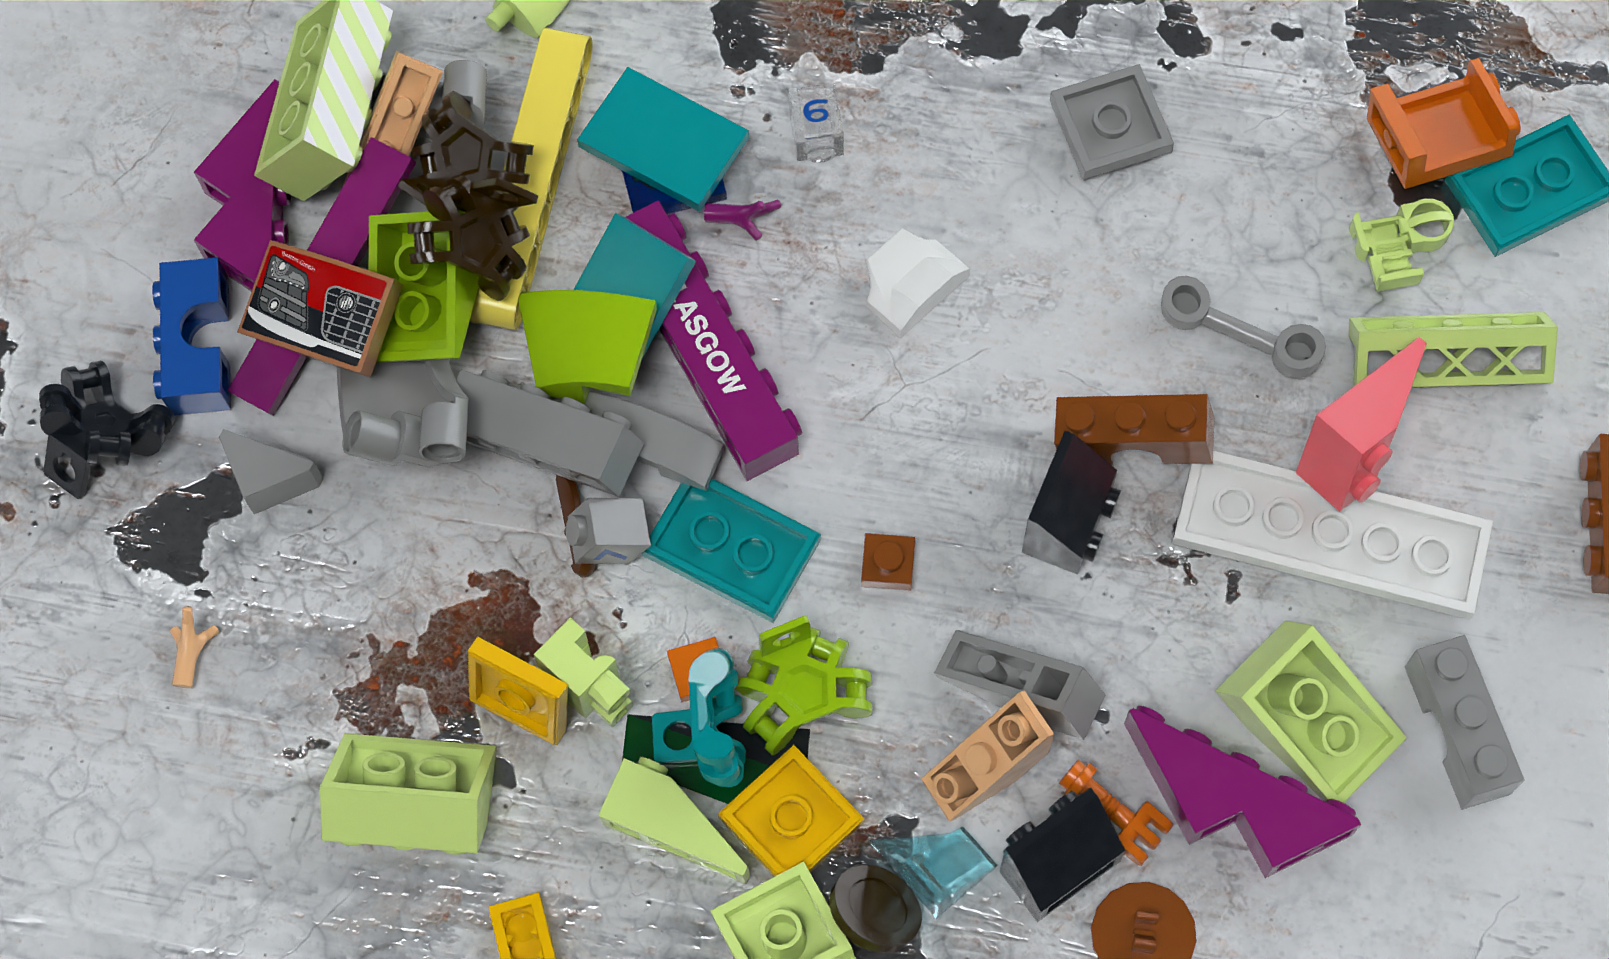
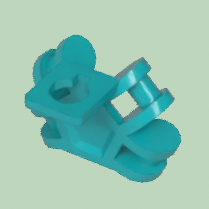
[652,648,746,787]

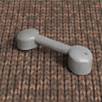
[1161,276,1326,378]

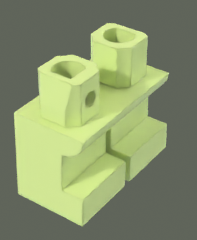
[534,617,633,727]

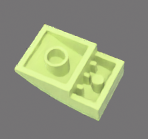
[710,861,856,959]

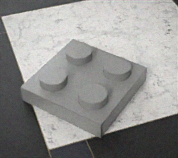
[1050,64,1174,180]

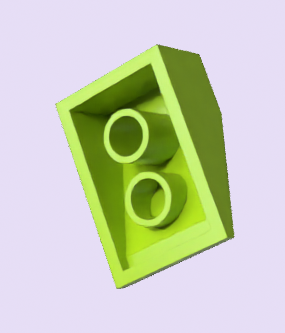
[368,210,479,363]

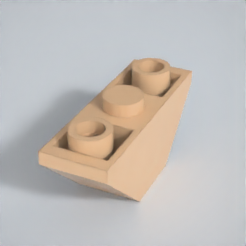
[921,690,1054,822]

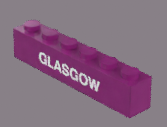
[607,200,802,481]

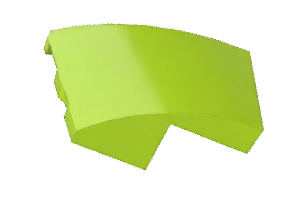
[518,290,657,404]

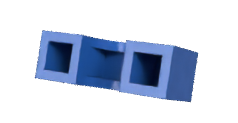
[152,257,231,415]

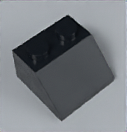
[1022,431,1121,575]

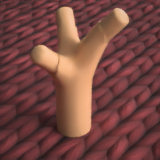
[170,606,219,688]

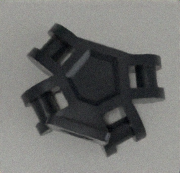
[39,360,175,499]

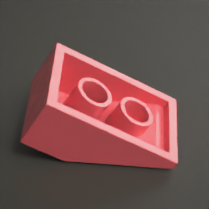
[1296,337,1427,512]

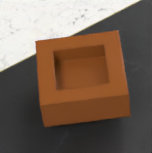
[861,533,915,591]

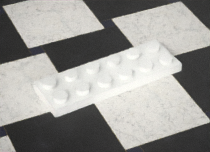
[1172,451,1493,620]

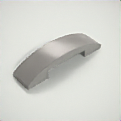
[549,391,725,491]

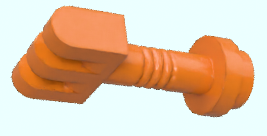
[1058,760,1173,866]

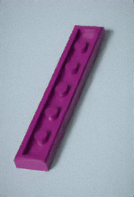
[227,137,416,416]

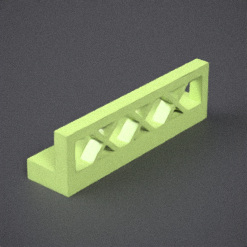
[1349,312,1558,387]

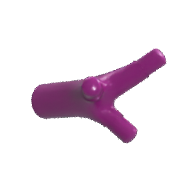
[704,200,781,241]

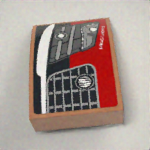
[237,240,403,378]

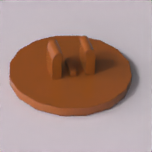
[1091,882,1197,959]

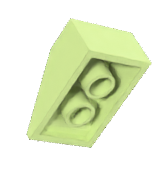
[1215,621,1407,803]

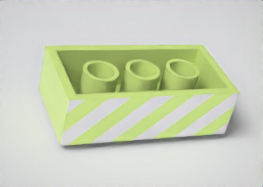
[254,0,393,201]

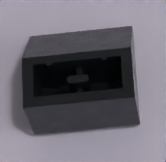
[999,788,1126,922]

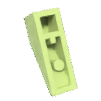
[598,757,750,884]

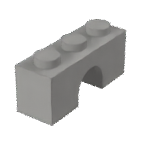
[1405,635,1525,810]

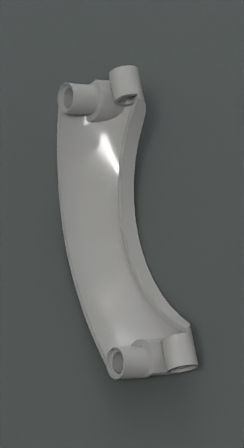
[337,60,487,467]

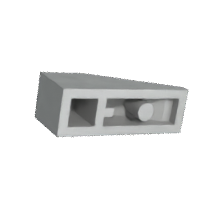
[934,630,1106,740]

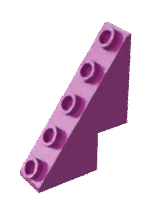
[194,79,291,292]
[1124,706,1361,878]

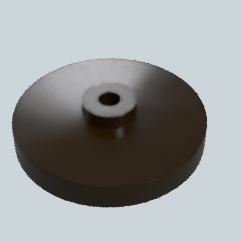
[829,865,922,953]

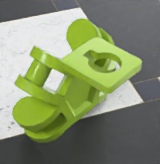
[735,615,872,756]

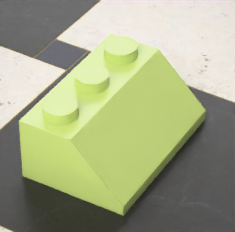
[320,733,496,855]

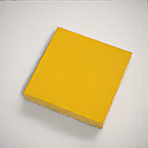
[468,637,568,745]
[718,745,865,877]

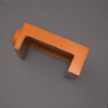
[1367,58,1521,189]

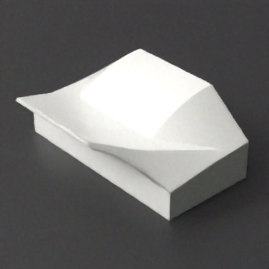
[866,228,970,338]

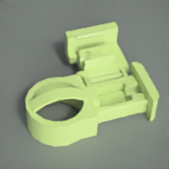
[1349,199,1454,292]

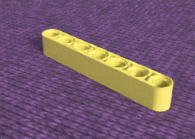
[469,28,592,331]

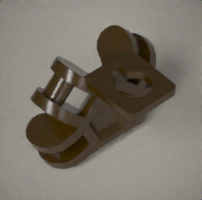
[398,91,534,212]
[407,175,538,301]

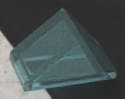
[869,827,998,919]

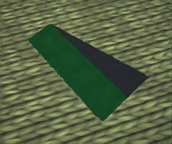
[622,714,810,804]

